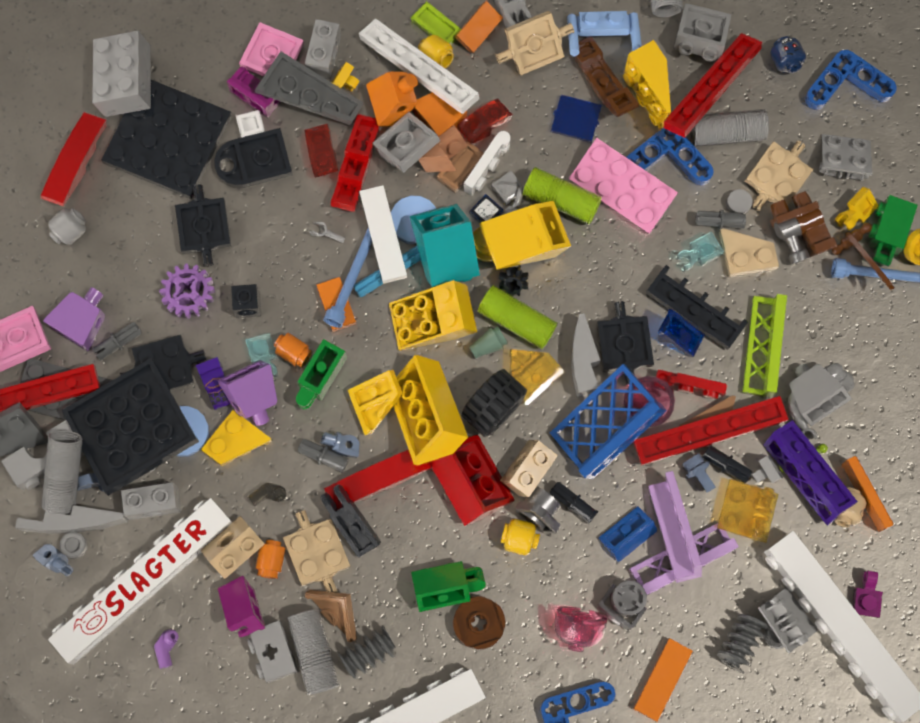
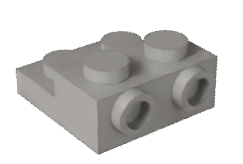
[673,3,732,61]
[373,112,440,173]

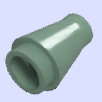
[469,326,508,359]

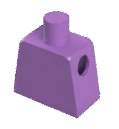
[43,287,105,351]
[218,360,277,426]

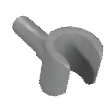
[505,187,524,214]
[309,222,345,243]

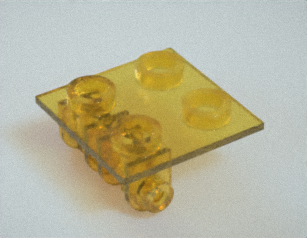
[717,479,779,543]

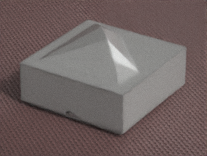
[491,171,524,205]

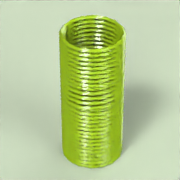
[522,167,602,225]
[478,285,558,350]

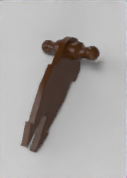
[832,223,895,290]

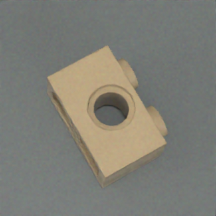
[500,440,558,497]
[200,516,264,579]

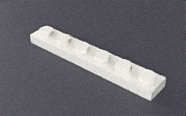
[359,19,480,114]

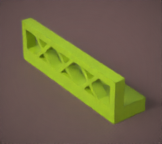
[742,294,787,398]

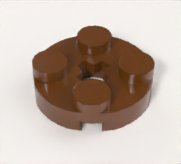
[453,596,506,650]

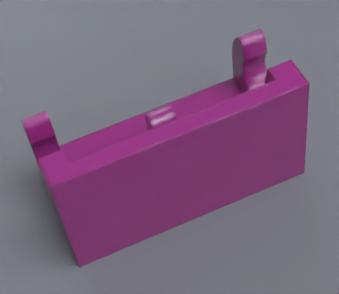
[227,66,281,118]
[218,576,265,637]

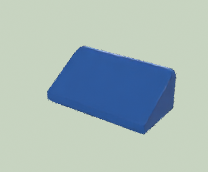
[599,506,657,562]

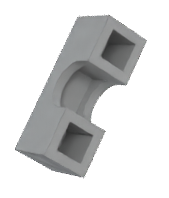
[1,420,85,490]

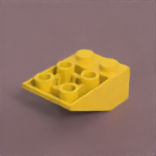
[623,40,671,130]
[479,201,571,270]
[389,280,477,351]

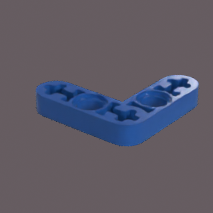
[805,50,897,110]
[626,127,714,186]
[540,682,616,723]

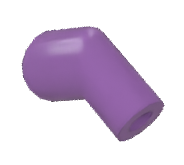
[154,629,179,669]

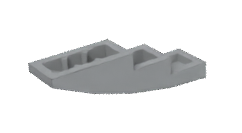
[15,505,129,534]

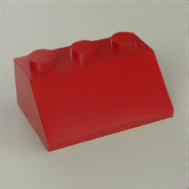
[429,434,515,526]

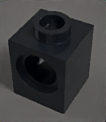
[231,284,261,318]

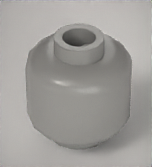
[48,208,86,245]

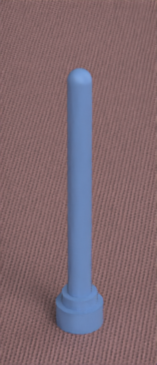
[323,228,372,328]
[831,258,920,283]

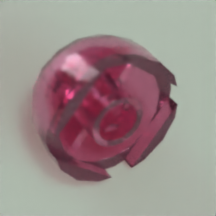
[623,375,676,427]
[554,606,607,652]

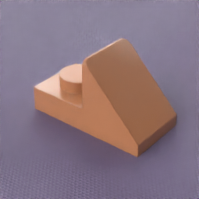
[418,126,468,172]

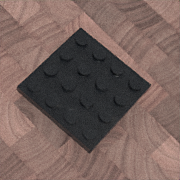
[101,80,232,199]
[61,358,199,496]

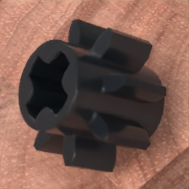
[499,265,529,296]

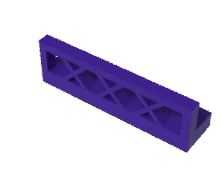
[763,420,858,526]

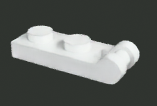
[464,131,510,196]

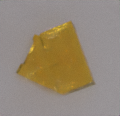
[509,349,565,405]

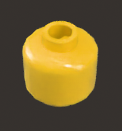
[418,35,454,69]
[500,519,540,556]

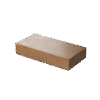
[437,140,484,193]

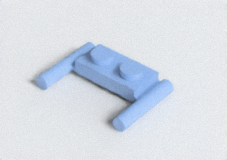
[567,11,642,56]

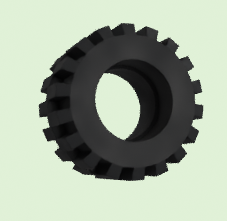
[461,369,527,437]

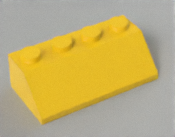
[394,354,468,465]

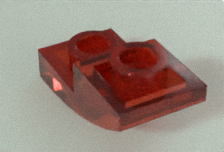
[457,98,513,144]
[304,123,338,178]

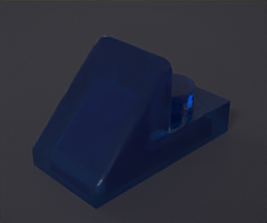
[658,309,705,357]

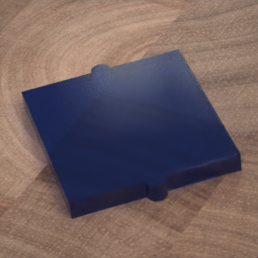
[551,95,602,143]

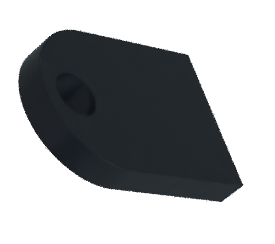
[214,128,293,188]

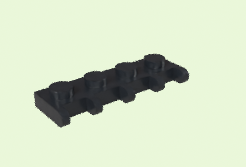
[646,265,748,350]

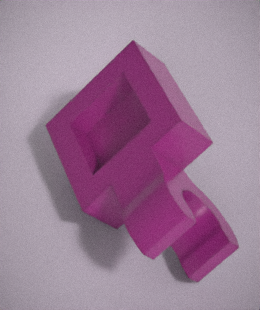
[853,571,883,618]

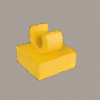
[331,62,360,92]

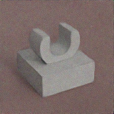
[752,456,783,483]

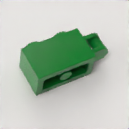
[868,195,918,267]
[296,339,347,410]
[411,561,486,612]

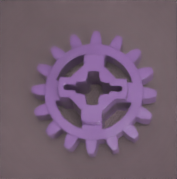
[159,264,216,319]

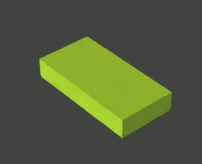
[411,1,461,45]

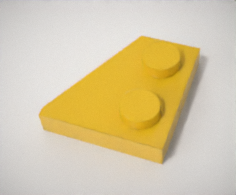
[348,370,403,435]
[201,410,272,466]

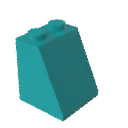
[410,204,480,288]

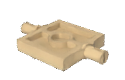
[496,11,574,75]
[744,141,813,211]
[283,510,350,592]

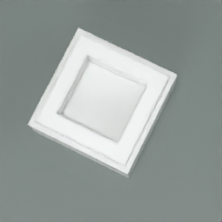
[236,110,265,138]

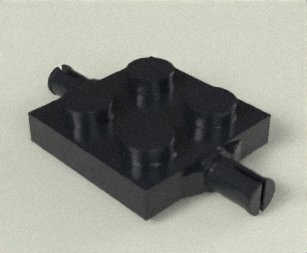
[175,184,232,267]
[597,301,654,386]
[120,335,207,391]

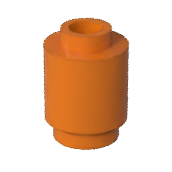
[274,333,313,368]
[255,540,285,579]

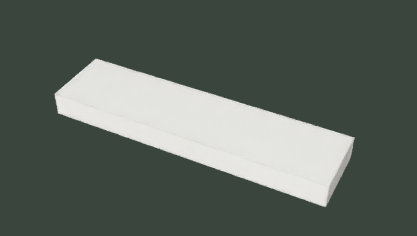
[359,185,407,284]

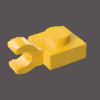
[835,187,878,230]

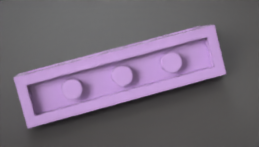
[648,471,702,583]
[629,522,739,595]

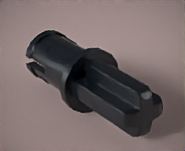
[702,445,752,483]
[550,482,599,524]

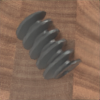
[717,614,770,674]
[337,625,396,679]

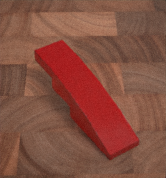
[41,112,107,207]
[331,114,380,212]
[324,449,432,509]

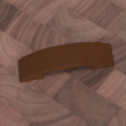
[574,36,639,117]

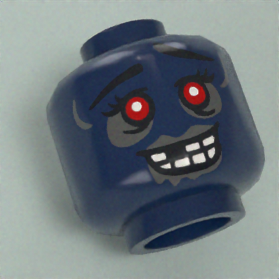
[770,36,806,73]

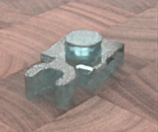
[677,232,724,271]
[246,333,278,377]

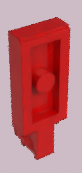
[654,369,727,399]

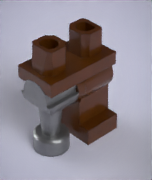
[770,191,838,265]

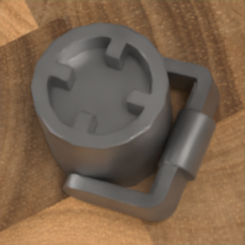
[516,486,561,534]
[598,581,647,631]

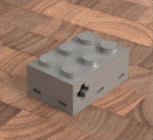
[92,30,151,117]

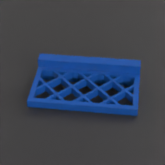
[550,364,667,479]

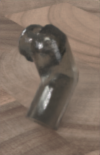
[248,483,287,507]

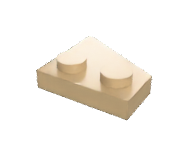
[719,229,779,277]

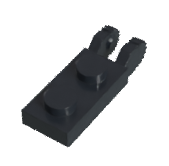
[321,484,381,558]

